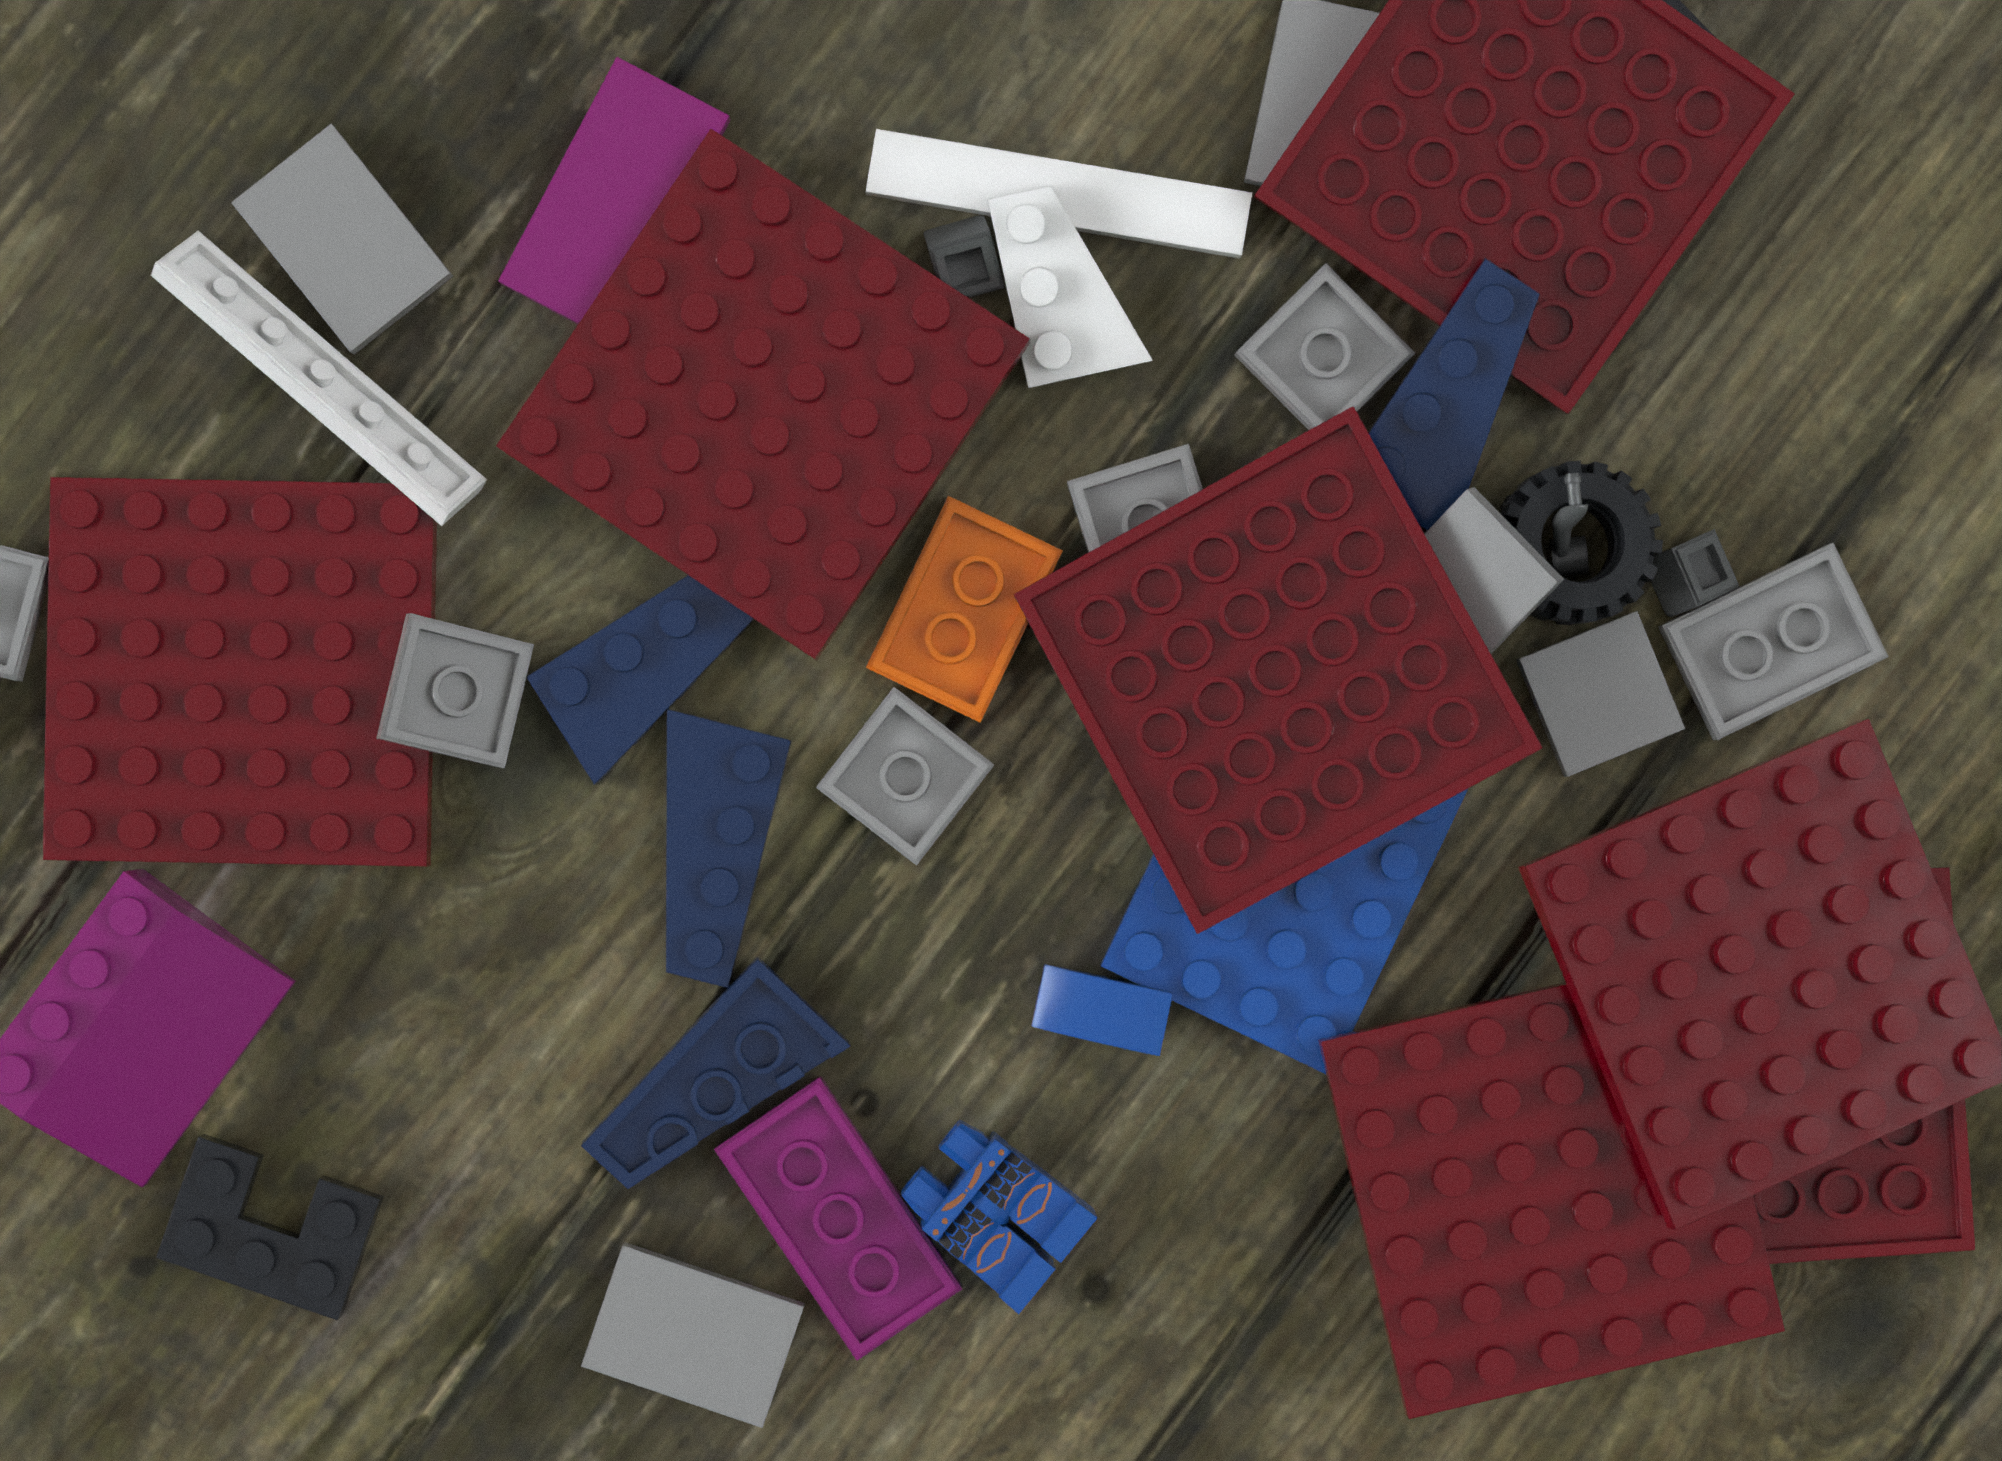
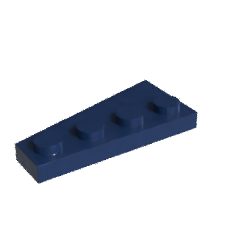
[1369,258,1540,530]
[527,575,755,785]
[666,709,792,988]
[581,956,851,1189]

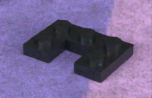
[156,1134,384,1320]

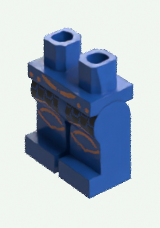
[901,1120,1097,1314]

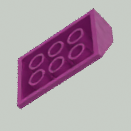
[0,869,296,1187]

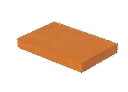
[866,496,1063,723]

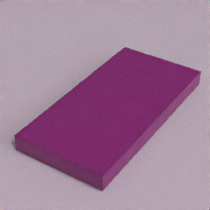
[498,57,731,325]
[714,1076,963,1360]

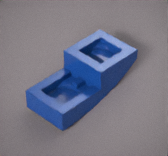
[1031,964,1173,1056]

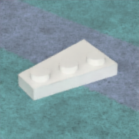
[987,185,1153,388]

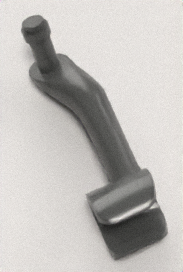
[1549,473,1589,576]

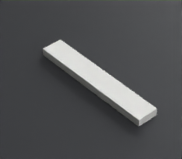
[866,129,1252,258]
[151,231,487,526]

